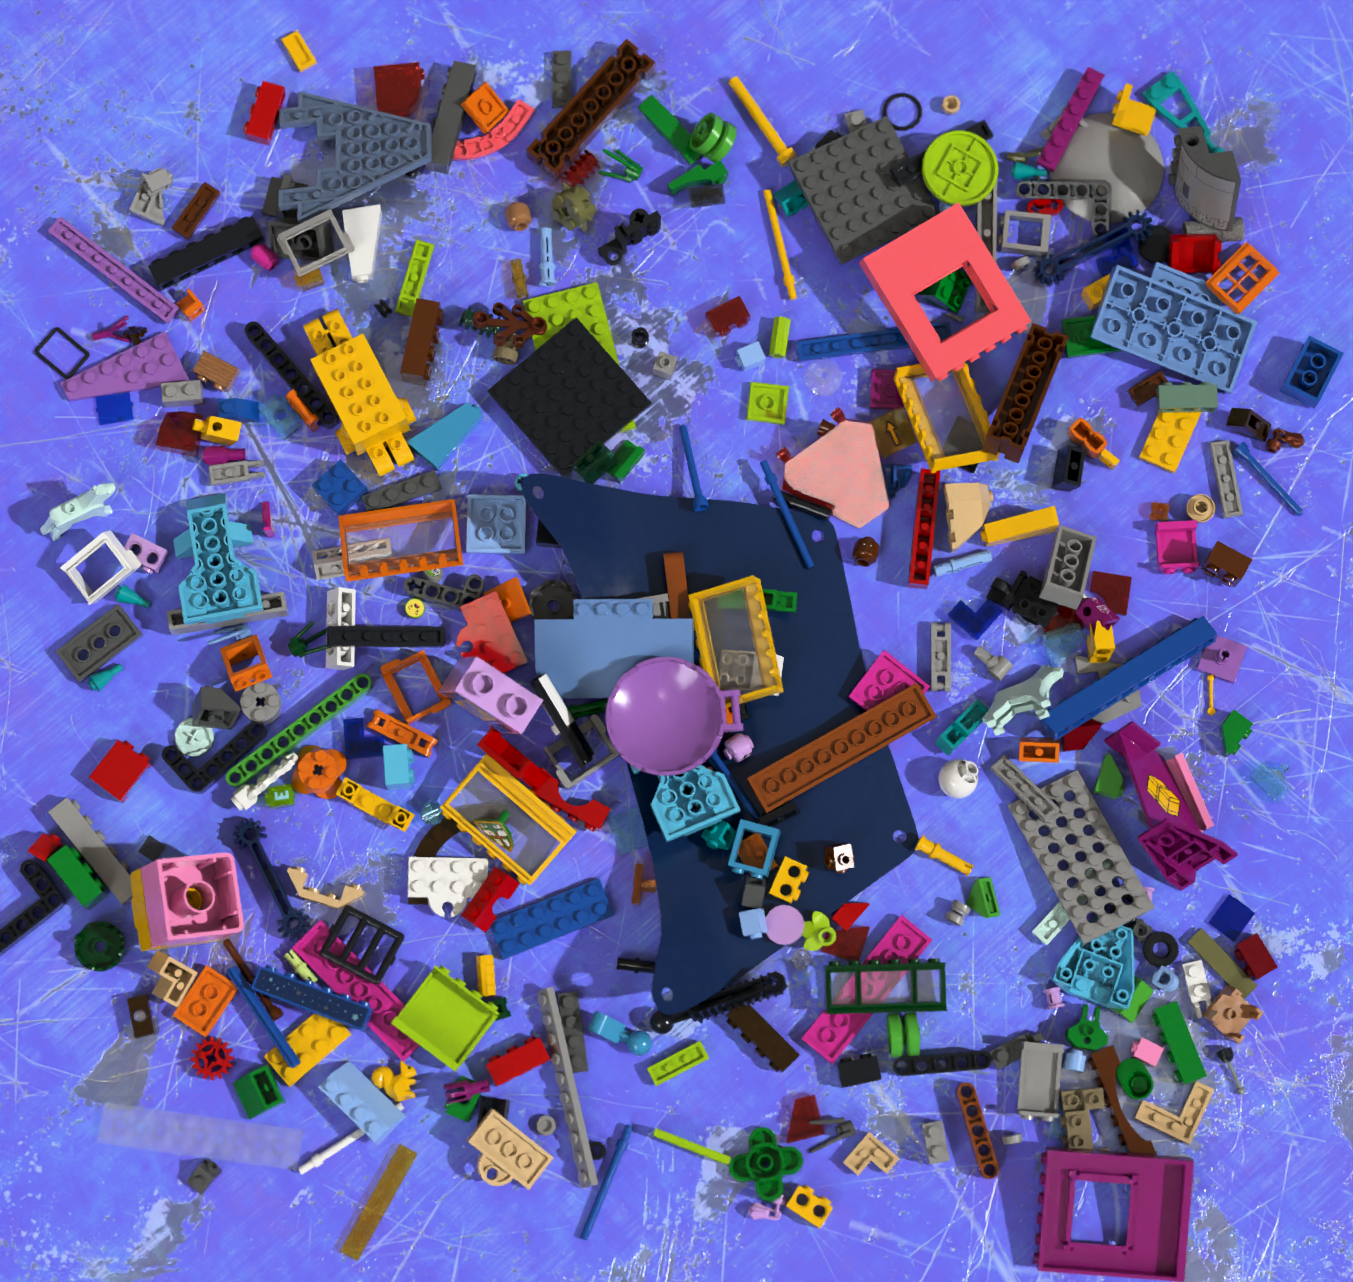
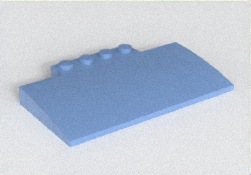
[1090,262,1258,394]
[534,599,694,698]

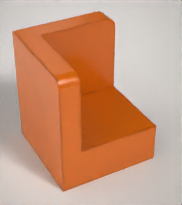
[177,289,206,322]

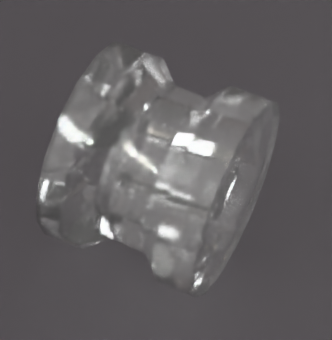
[791,949,812,970]

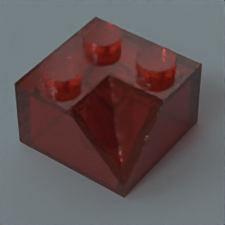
[156,411,205,457]

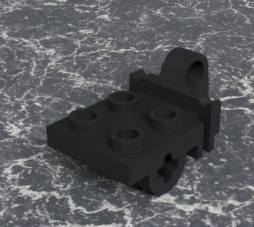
[598,208,661,266]
[986,570,1060,628]

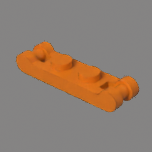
[366,709,438,758]

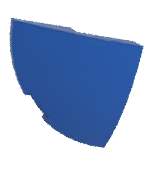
[870,463,912,504]

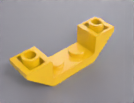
[336,777,415,832]

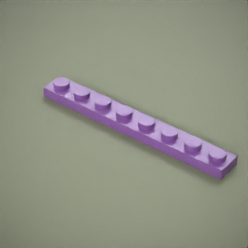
[48,217,180,324]

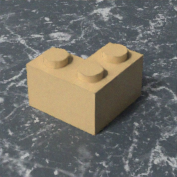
[147,950,198,1008]

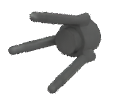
[809,1117,855,1153]

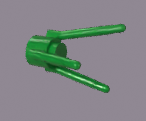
[599,149,643,183]

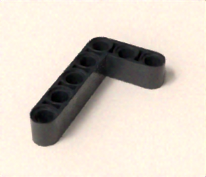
[1015,178,1112,237]
[162,721,267,794]
[0,860,66,957]

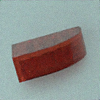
[373,62,425,118]

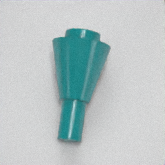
[1011,161,1047,180]
[114,584,151,609]
[87,664,123,692]

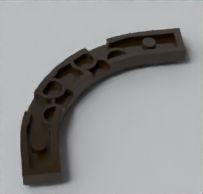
[408,804,508,905]

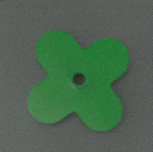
[729,1127,804,1202]

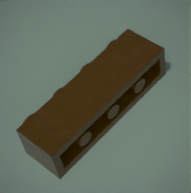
[726,1004,800,1073]

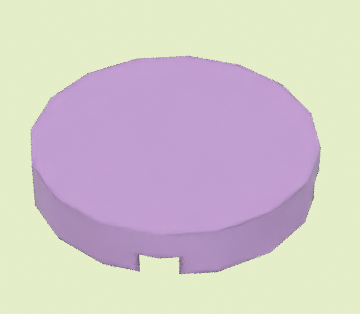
[765,905,805,945]

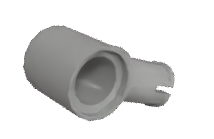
[973,646,1013,681]

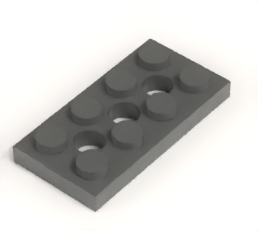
[55,604,143,683]

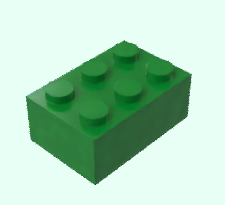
[47,845,109,910]

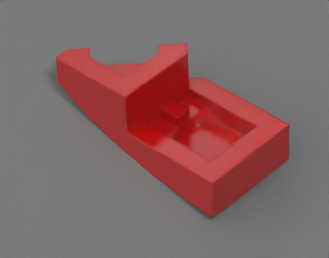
[831,903,870,932]

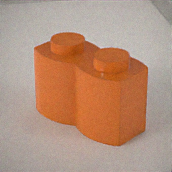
[1067,418,1107,459]

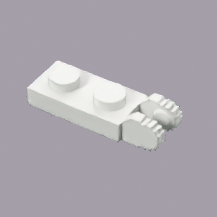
[1181,960,1212,1019]

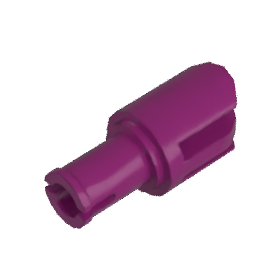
[202,446,246,466]
[443,1079,490,1104]

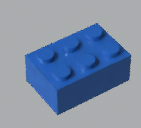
[1280,336,1344,408]

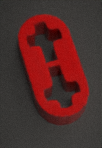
[1026,199,1063,216]

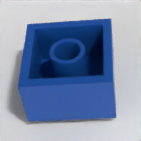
[312,459,368,516]

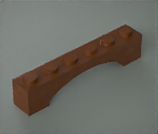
[1087,1045,1157,1155]

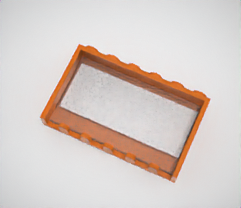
[338,499,464,582]

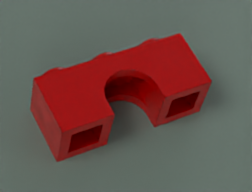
[461,867,519,933]

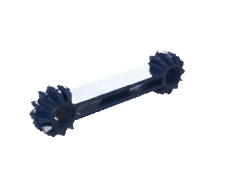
[1034,210,1153,287]
[233,818,311,941]

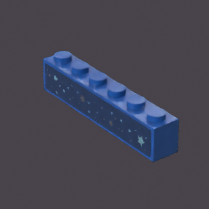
[251,965,374,1032]

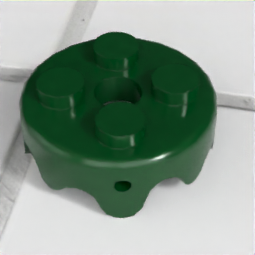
[74,921,126,972]

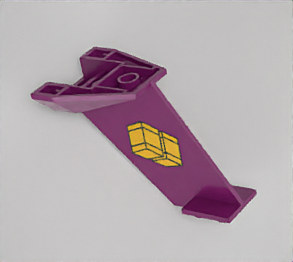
[1104,721,1238,891]

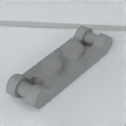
[930,622,951,692]

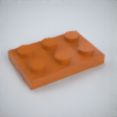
[172,965,238,1038]

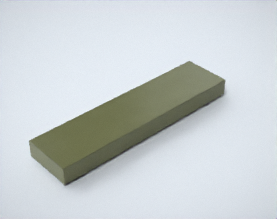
[1187,928,1257,999]

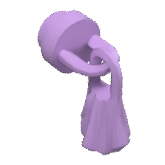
[748,1194,787,1220]

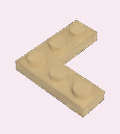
[1134,1081,1214,1145]

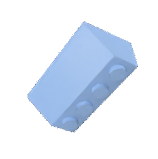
[319,1061,406,1146]

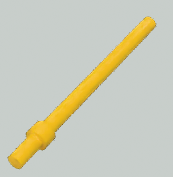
[763,190,797,300]

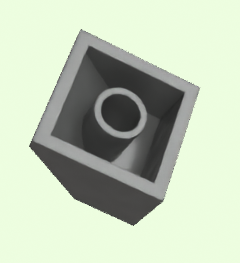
[192,686,241,730]

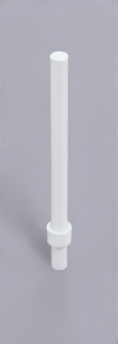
[298,1102,404,1175]

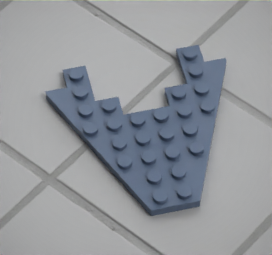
[279,92,432,224]

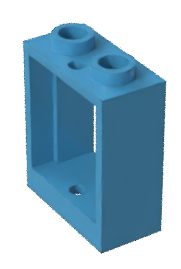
[728,819,781,880]

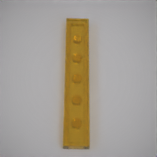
[340,1144,418,1261]

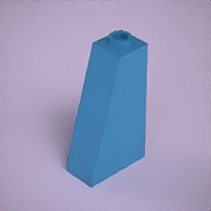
[407,402,483,471]

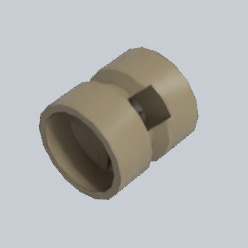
[492,331,521,365]

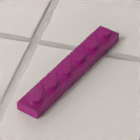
[1036,67,1105,172]

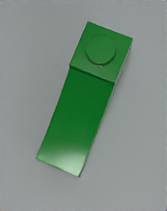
[668,161,728,196]

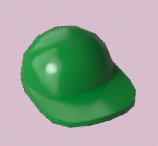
[1116,1058,1154,1100]

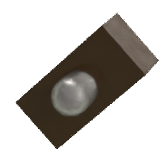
[127,994,157,1039]

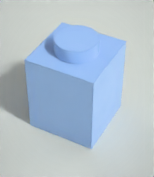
[735,341,766,372]
[739,909,768,939]

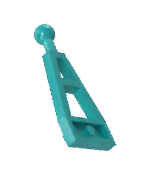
[1142,71,1225,153]

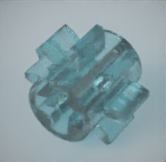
[420,801,444,826]

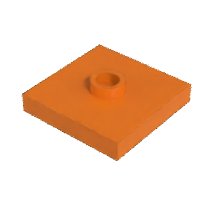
[460,81,510,134]
[484,577,532,623]

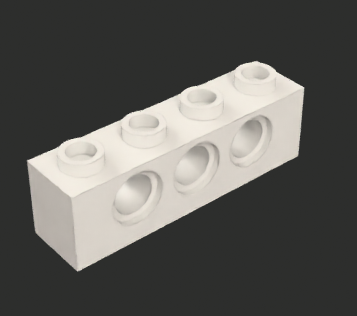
[326,587,356,670]

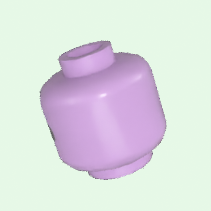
[723,733,754,762]

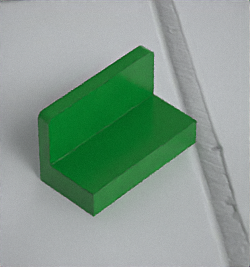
[603,440,645,484]

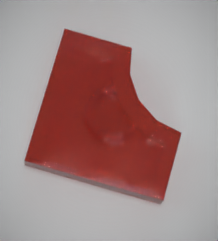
[1090,571,1132,616]

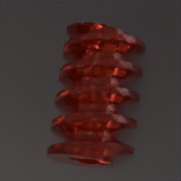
[559,149,601,187]

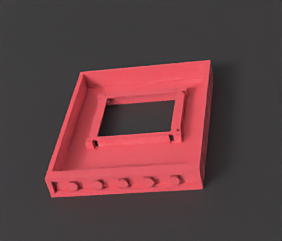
[859,202,1031,382]

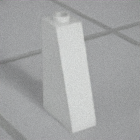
[342,204,382,283]

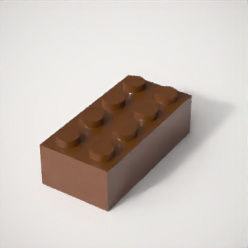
[400,298,444,386]

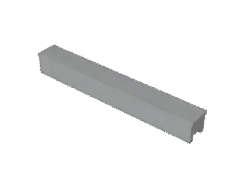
[975,160,998,313]

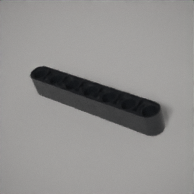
[245,321,338,429]

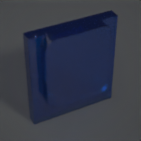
[1208,894,1255,942]

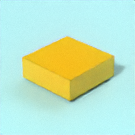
[1098,449,1120,470]

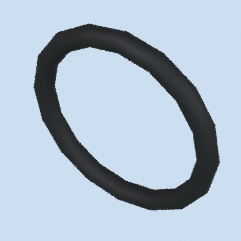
[883,93,922,131]

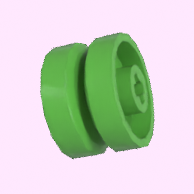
[689,112,737,163]
[887,1012,920,1058]

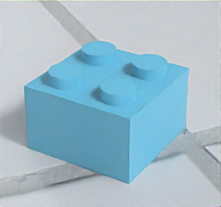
[383,744,415,790]

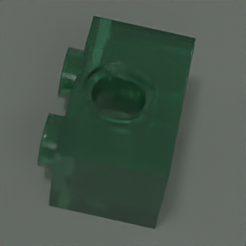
[570,440,618,484]

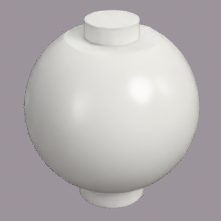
[938,759,978,799]

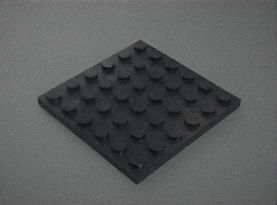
[487,317,652,477]

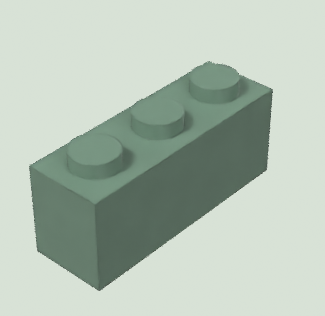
[1156,382,1218,413]

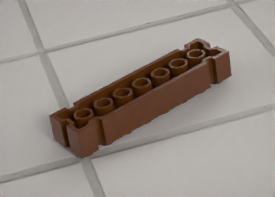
[526,38,655,181]
[982,323,1069,464]

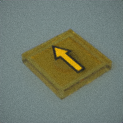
[866,406,918,458]

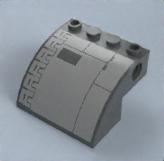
[1168,126,1241,232]

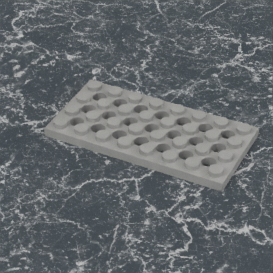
[1008,770,1155,945]

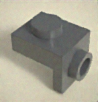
[186,1158,222,1195]

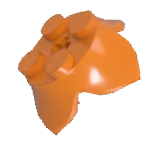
[292,745,347,799]

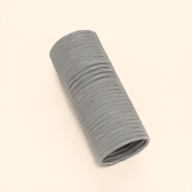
[1183,216,1244,243]

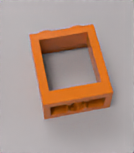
[220,634,272,692]

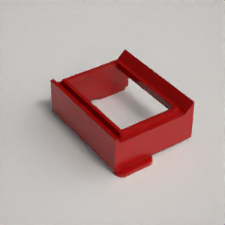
[477,725,551,791]

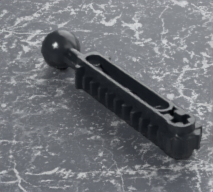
[650,971,788,1034]

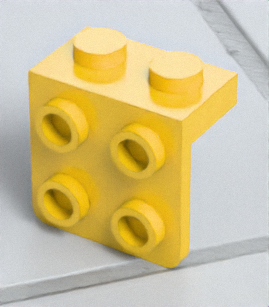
[1112,83,1156,136]

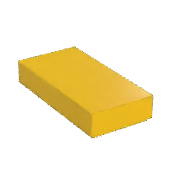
[281,30,317,73]

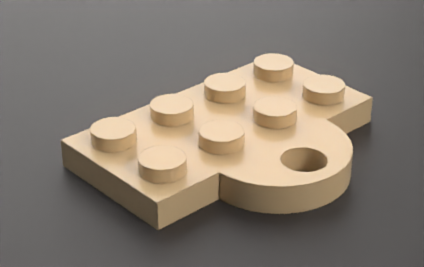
[466,1108,554,1190]

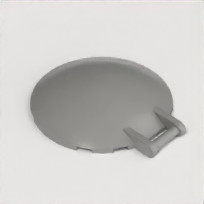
[1040,106,1164,224]

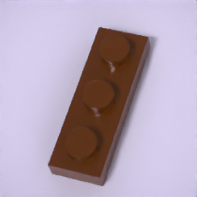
[172,182,221,240]

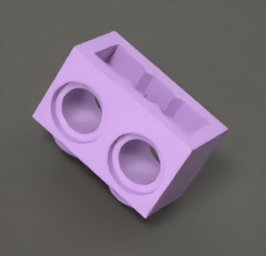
[124,533,169,574]

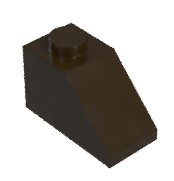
[1226,408,1272,442]

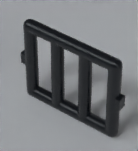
[320,905,405,985]

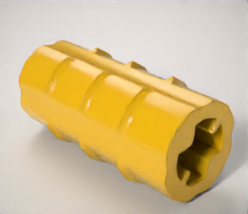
[476,955,496,997]

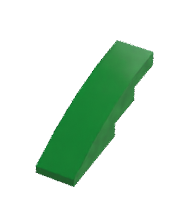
[638,94,703,165]

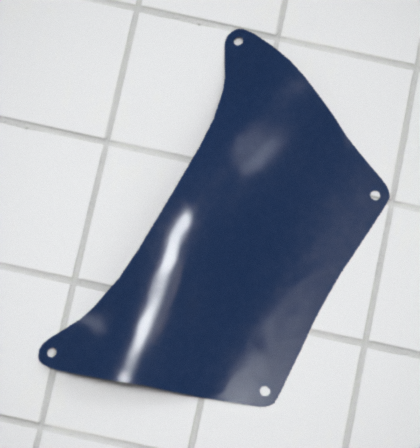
[522,474,919,1015]

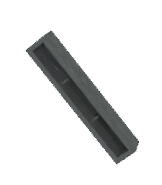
[425,61,477,174]

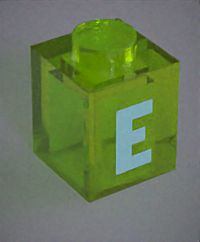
[265,784,296,810]

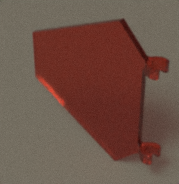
[776,407,890,529]

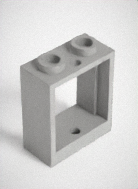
[997,210,1051,257]

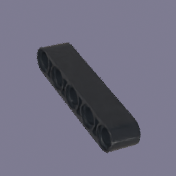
[892,1051,991,1077]

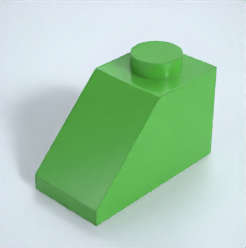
[1092,753,1125,800]

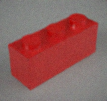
[244,81,286,145]
[486,1036,551,1087]

